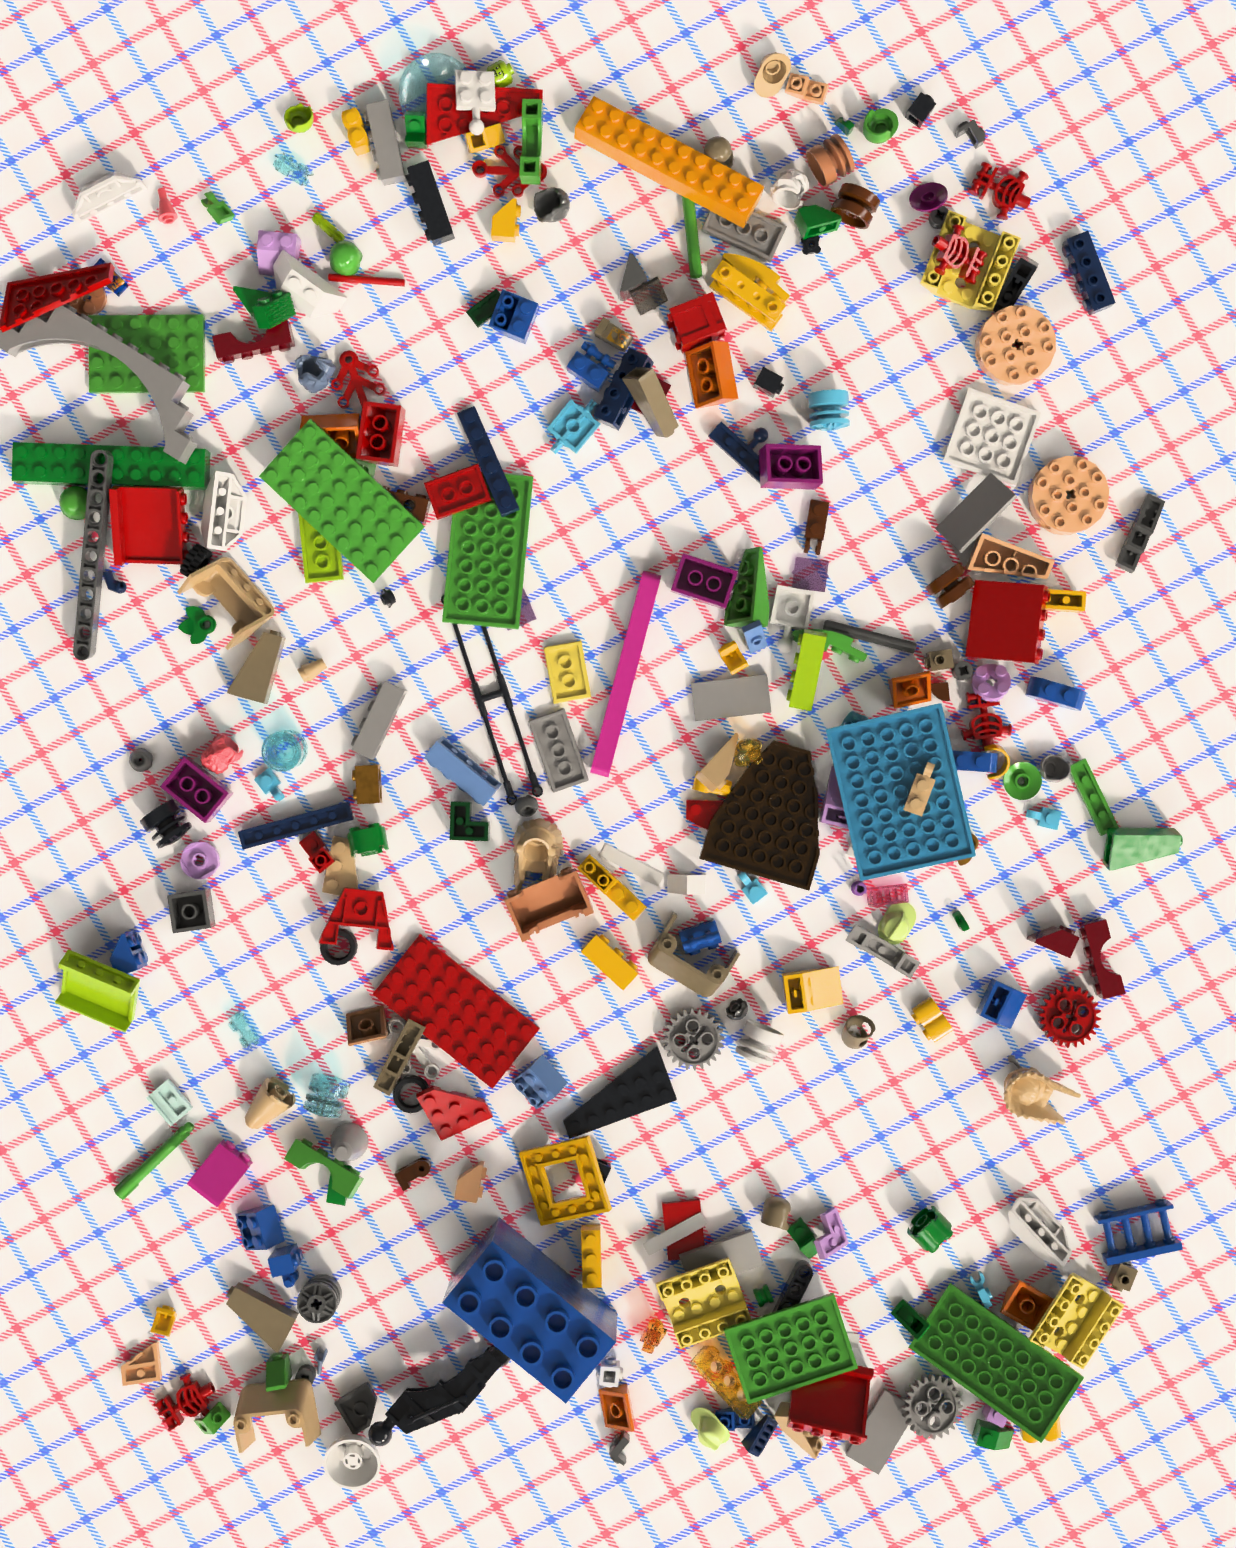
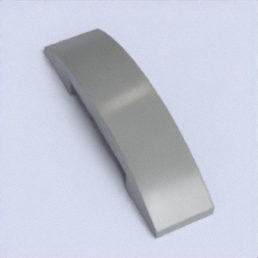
[845,924,921,979]

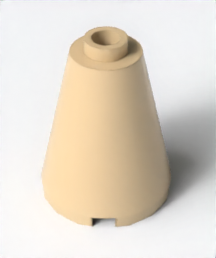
[244,1077,296,1129]

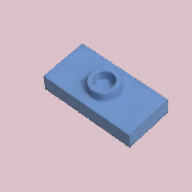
[742,620,768,654]

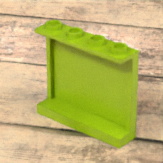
[55,949,140,1033]

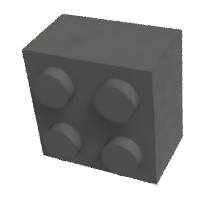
[167,888,216,934]

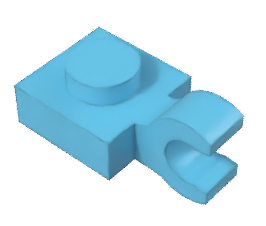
[254,768,285,802]
[1025,807,1062,830]
[738,872,768,905]
[969,1271,993,1308]

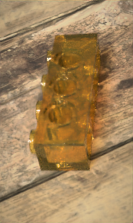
[689,1345,763,1420]

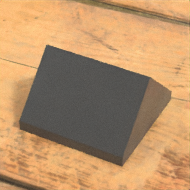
[620,253,647,302]

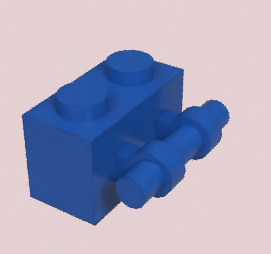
[566,341,617,393]
[678,919,722,956]
[267,1243,303,1288]

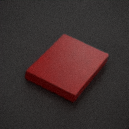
[424,463,491,520]
[662,1199,705,1261]

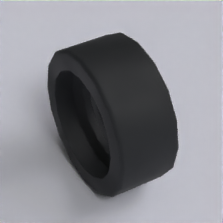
[320,928,358,966]
[393,1075,429,1114]

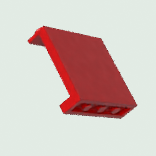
[109,485,189,566]
[965,580,1050,665]
[787,1365,874,1445]

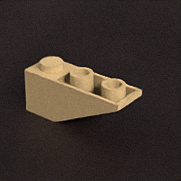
[774,1402,823,1459]

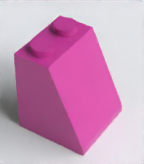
[187,1139,253,1207]

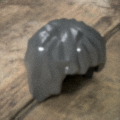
[533,187,570,223]

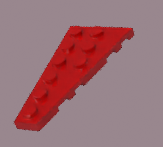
[426,83,543,145]
[0,262,115,332]

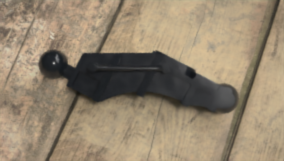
[368,1345,511,1447]

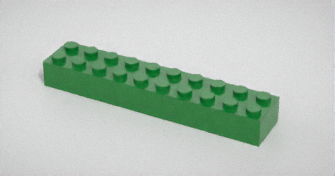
[11,442,211,491]

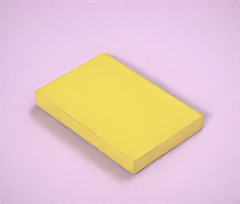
[544,641,591,704]

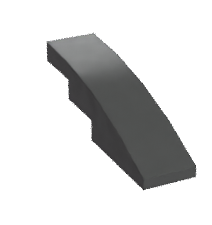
[1115,493,1166,574]

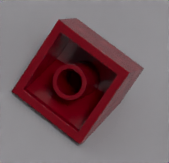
[1027,925,1080,958]

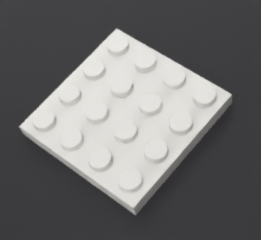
[942,388,1042,487]

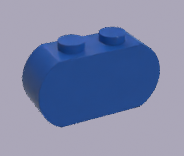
[1025,676,1087,711]
[952,750,998,773]

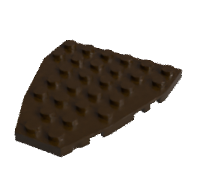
[699,740,820,891]

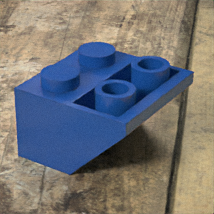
[488,289,540,345]
[109,930,148,974]
[976,978,1027,1029]
[235,1204,285,1250]

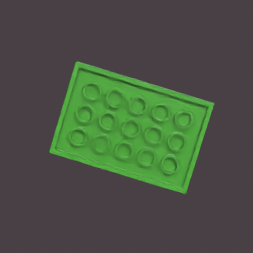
[88,314,205,394]
[723,1293,858,1404]

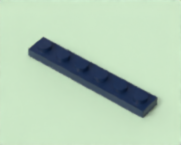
[457,406,519,517]
[238,801,355,850]

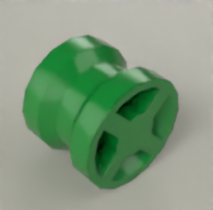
[753,1284,774,1308]

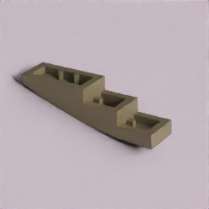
[373,1019,426,1096]

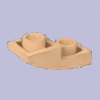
[785,73,829,105]

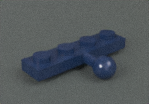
[708,422,768,484]

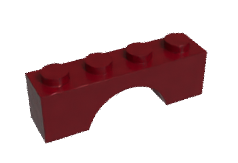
[212,320,295,364]
[1078,917,1126,1000]

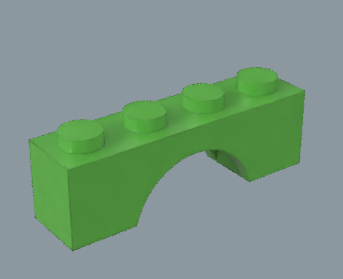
[519,99,544,185]
[284,1138,364,1199]

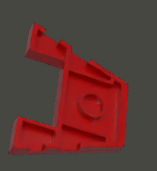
[318,887,394,951]

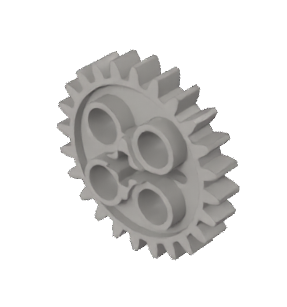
[662,1007,725,1071]
[901,1374,963,1440]

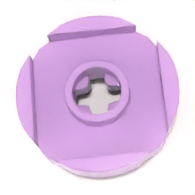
[971,664,1011,702]
[180,841,220,880]

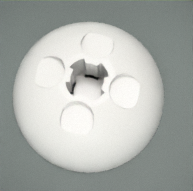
[323,1434,381,1489]

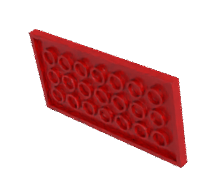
[373,933,540,1089]

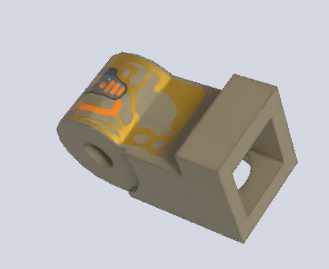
[594,317,633,352]

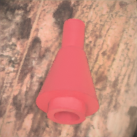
[158,188,178,224]

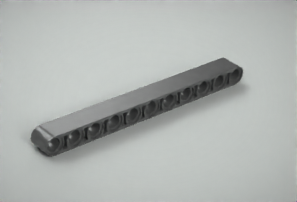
[73,450,114,661]

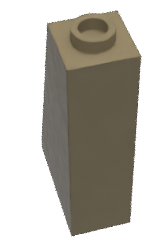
[622,367,679,438]
[227,630,286,704]
[226,1282,299,1353]

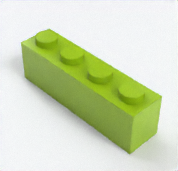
[786,629,827,711]

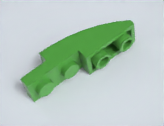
[791,629,868,664]

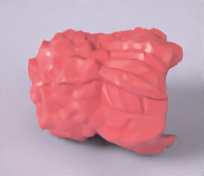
[200,733,244,774]

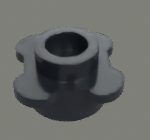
[801,236,821,255]
[380,589,396,608]

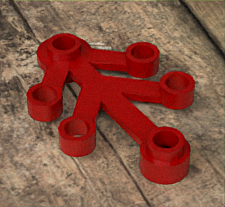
[472,145,547,198]
[331,350,386,415]

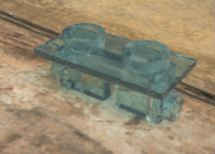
[273,152,314,186]
[227,1010,261,1050]

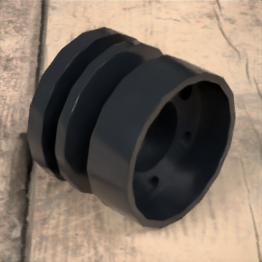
[140,799,192,849]

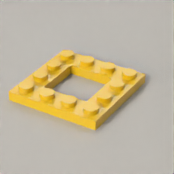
[519,1135,612,1226]

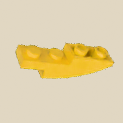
[721,253,790,304]
[577,854,647,921]

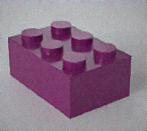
[759,444,823,490]
[670,553,738,610]
[160,757,234,823]

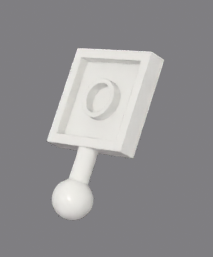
[455,70,496,135]
[770,585,815,653]

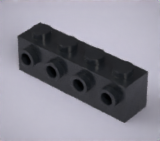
[405,160,455,246]

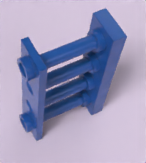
[1093,1199,1183,1266]

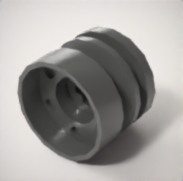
[297,1274,342,1323]

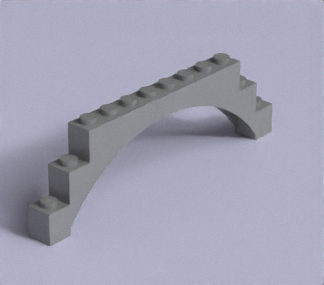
[0,304,198,464]

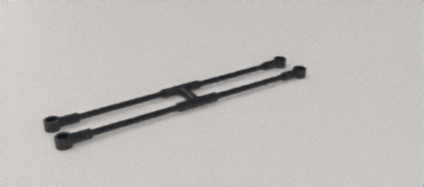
[441,594,543,805]

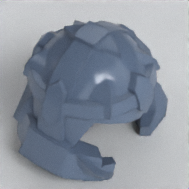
[295,355,337,393]

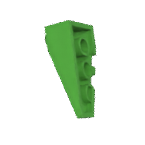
[724,546,770,628]

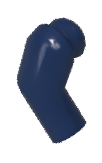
[103,570,127,594]

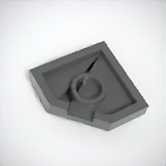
[334,1381,378,1434]

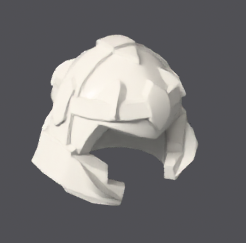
[770,168,810,211]

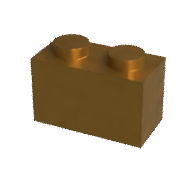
[352,765,383,804]

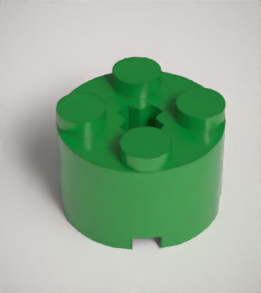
[347,823,389,857]
[907,1206,953,1253]

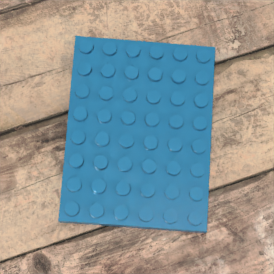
[826,703,976,881]

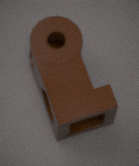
[394,1157,431,1191]

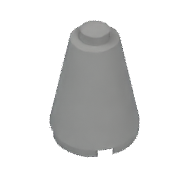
[330,1123,369,1161]

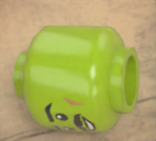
[486,60,515,87]

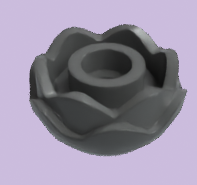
[129,748,153,772]
[515,795,538,817]
[726,998,748,1020]

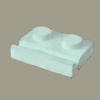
[146,1079,193,1127]

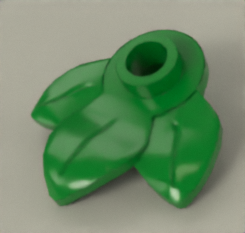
[178,606,217,644]

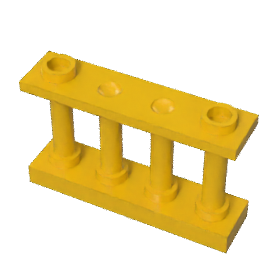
[709,260,786,332]

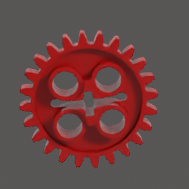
[1037,985,1102,1048]

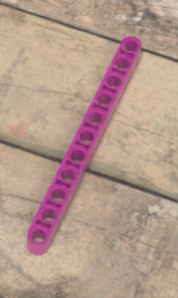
[590,571,662,778]

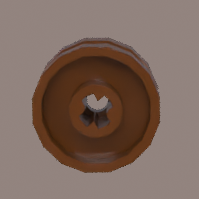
[830,183,880,229]
[925,562,975,609]

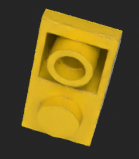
[464,123,506,153]
[491,198,521,243]

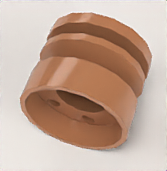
[806,134,855,187]

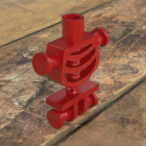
[968,162,1032,220]
[932,224,988,284]
[961,692,1012,751]
[153,1373,216,1431]

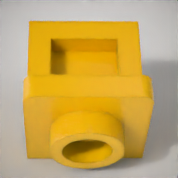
[718,641,749,675]
[150,1305,177,1337]

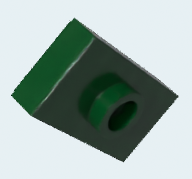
[466,289,500,328]

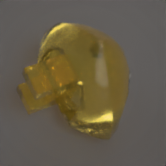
[734,738,763,767]

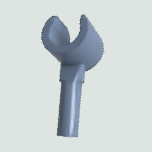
[314,1347,328,1375]

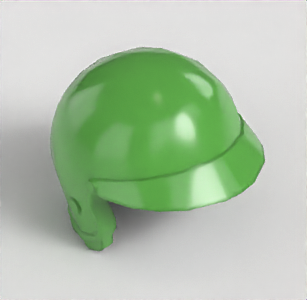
[862,108,899,144]
[329,240,363,275]
[59,486,88,520]

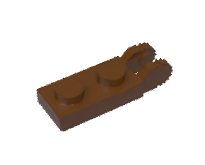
[803,499,830,555]

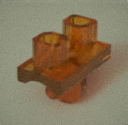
[639,1318,667,1354]

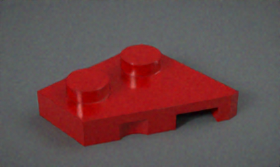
[686,800,723,830]

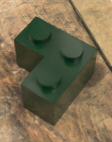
[449,801,490,841]

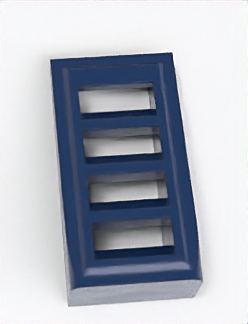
[741,1414,778,1458]

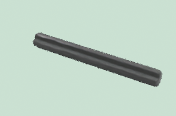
[823,620,917,654]

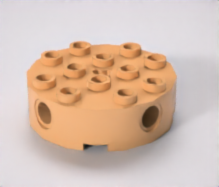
[975,305,1056,386]
[1028,456,1109,535]

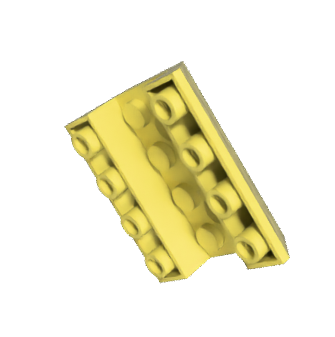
[920,210,1021,311]
[655,1257,751,1349]
[1028,1272,1125,1369]

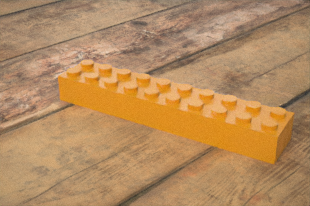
[574,96,764,228]

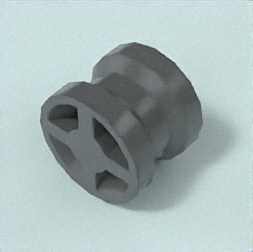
[928,206,948,229]
[952,661,973,681]
[295,1364,316,1384]

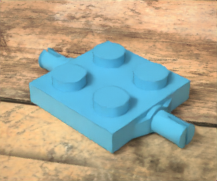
[547,399,601,454]

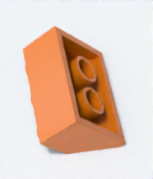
[685,341,739,409]
[300,413,361,458]

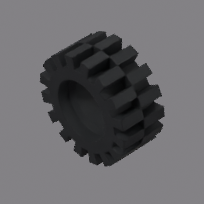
[180,543,212,577]

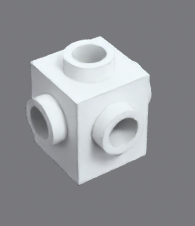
[596,1357,623,1388]

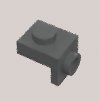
[955,120,986,149]
[609,1430,630,1466]

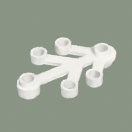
[387,1016,440,1080]

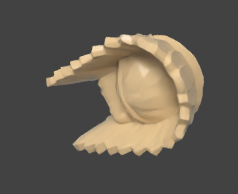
[512,818,564,890]
[1003,1067,1081,1125]

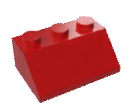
[356,401,406,467]

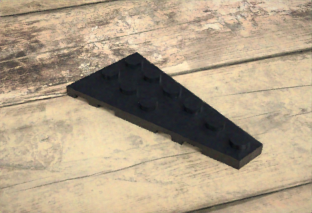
[563,1045,677,1139]

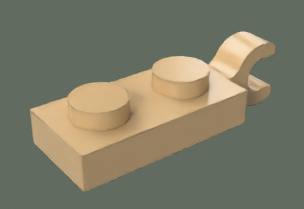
[903,762,936,817]

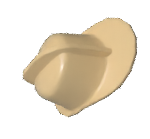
[754,52,791,98]

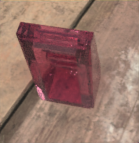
[866,883,909,907]

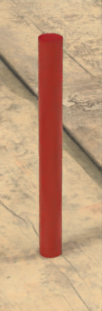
[328,273,406,287]

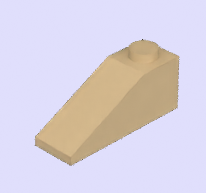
[695,732,739,792]

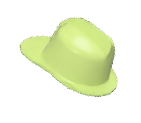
[878,901,916,945]
[690,1407,730,1451]

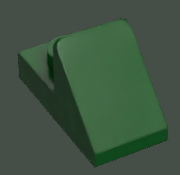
[404,111,428,149]
[786,1217,818,1259]
[891,1299,931,1341]

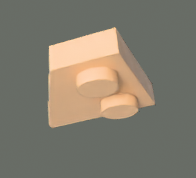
[121,1342,162,1386]

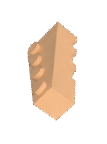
[965,533,1055,579]

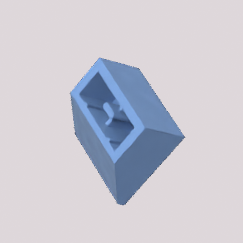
[511,1054,568,1110]

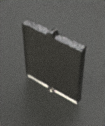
[629,276,668,316]

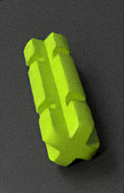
[312,212,345,243]

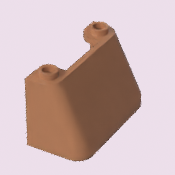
[504,867,594,942]

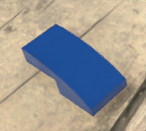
[715,1407,756,1431]

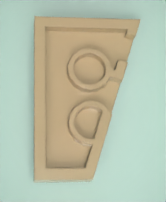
[322,836,358,896]

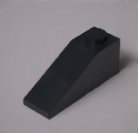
[993,254,1039,312]

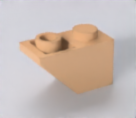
[454,1161,487,1203]

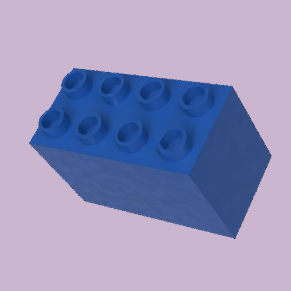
[442,1217,617,1404]

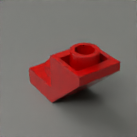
[299,831,335,874]

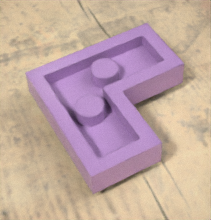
[814,1207,849,1260]

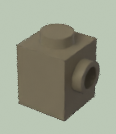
[923,649,954,672]
[1107,1262,1138,1292]

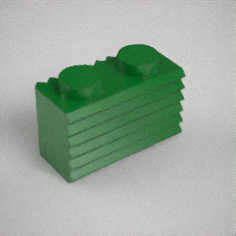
[252,290,296,329]

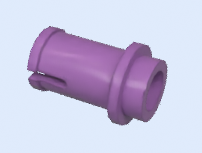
[851,881,867,896]

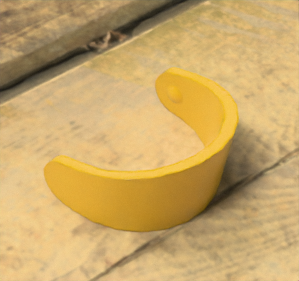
[984,744,1010,779]

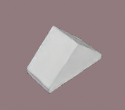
[667,874,706,895]

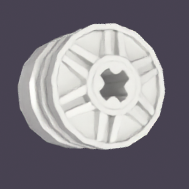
[735,1020,784,1066]

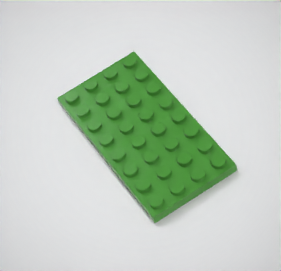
[259,419,426,583]
[442,469,534,630]
[908,1282,1084,1443]

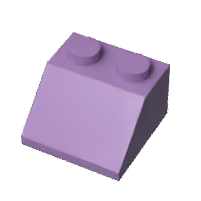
[257,230,301,276]

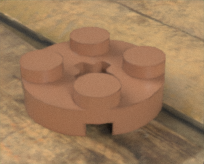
[69,287,107,316]

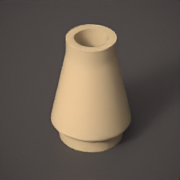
[297,658,327,683]

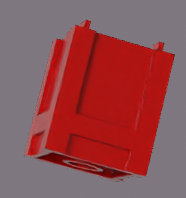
[666,292,727,354]

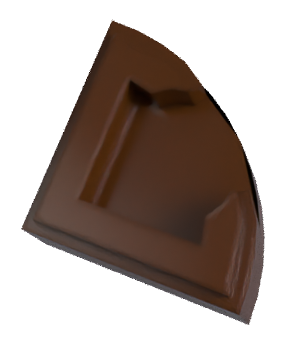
[931,682,950,701]

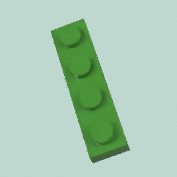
[1070,758,1119,836]

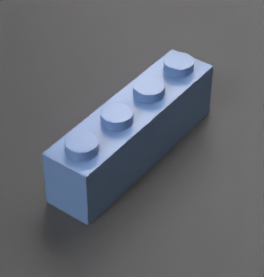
[424,736,502,806]

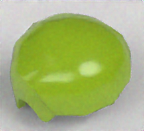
[284,103,314,133]

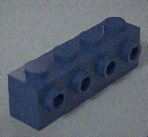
[1062,231,1116,316]
[594,348,654,431]

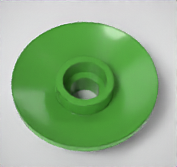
[1003,762,1042,800]

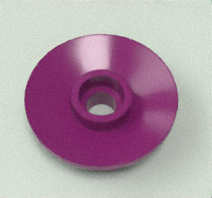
[909,182,948,212]

